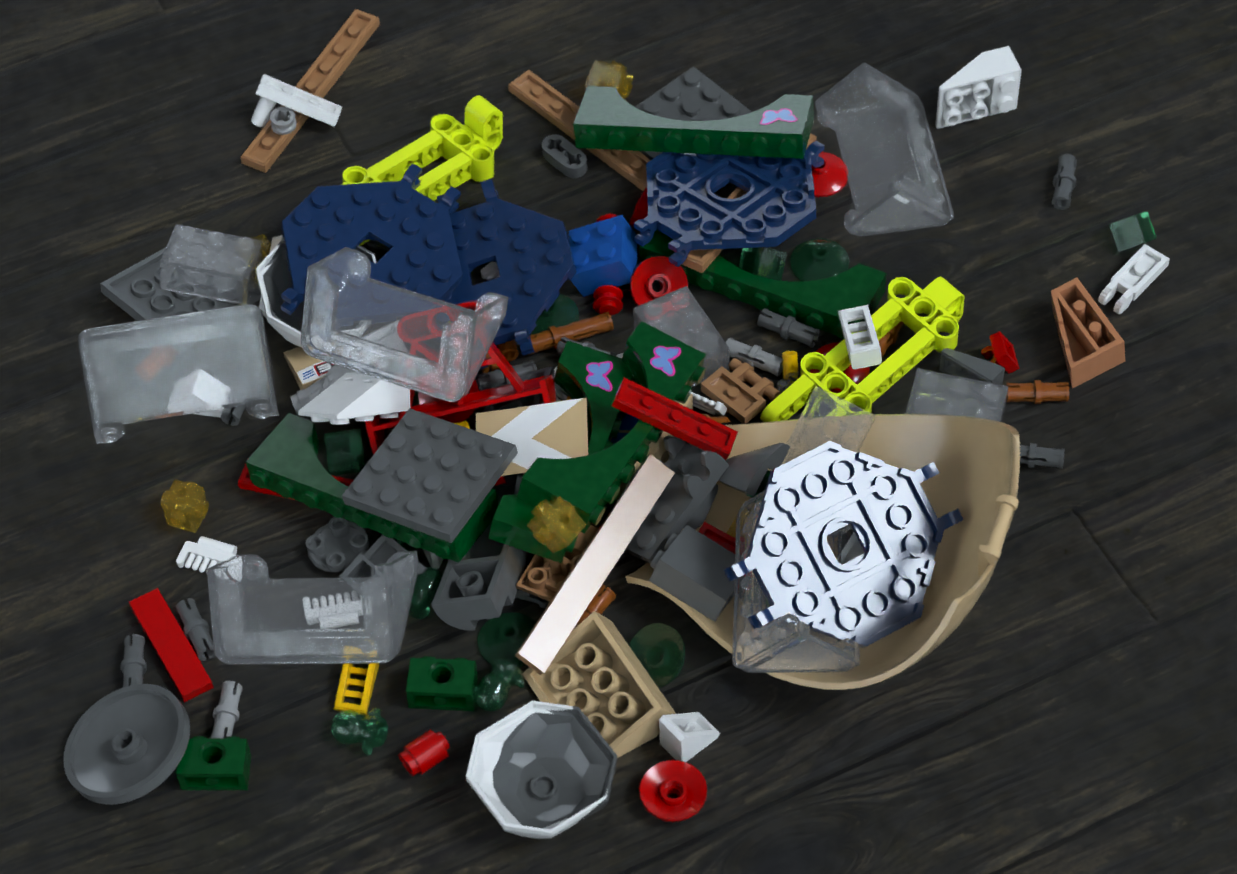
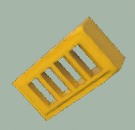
[334,646,381,715]

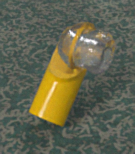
[777,351,798,393]

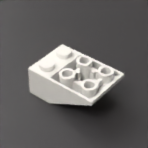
[936,46,1021,129]
[298,370,411,424]

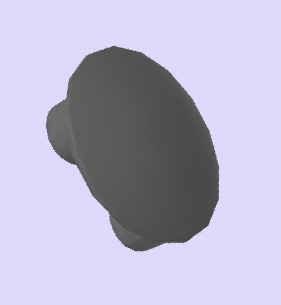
[306,517,370,572]

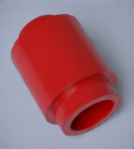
[398,729,450,776]

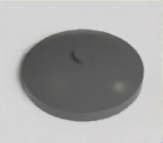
[64,684,190,805]

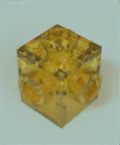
[584,60,635,99]
[161,479,209,533]
[527,496,587,553]

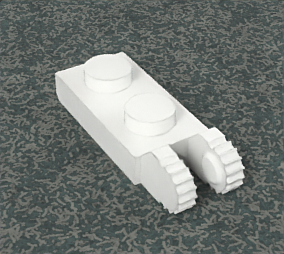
[1098,244,1170,315]

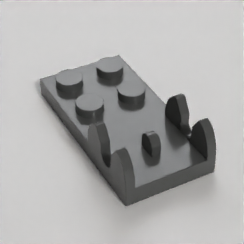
[624,435,729,564]

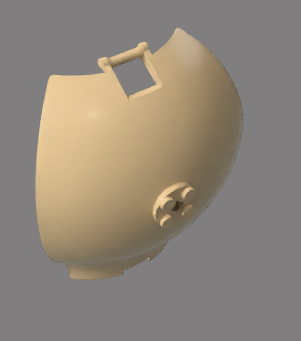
[626,414,1020,690]

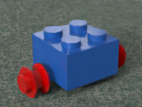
[569,214,637,316]

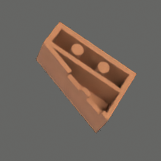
[1051,278,1125,389]

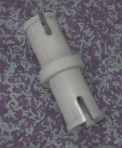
[723,337,783,377]
[210,681,243,739]

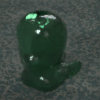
[396,567,443,620]
[474,657,525,712]
[331,708,388,756]

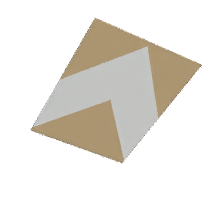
[476,398,588,476]

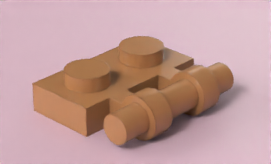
[701,358,781,424]

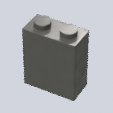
[649,525,749,622]

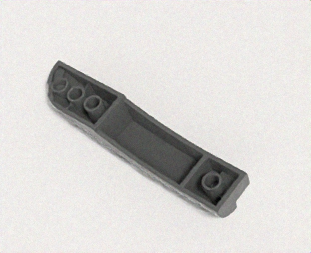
[431,367,555,630]

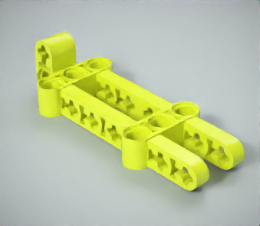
[341,96,503,246]
[760,276,965,422]

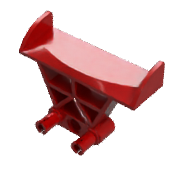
[365,300,556,455]

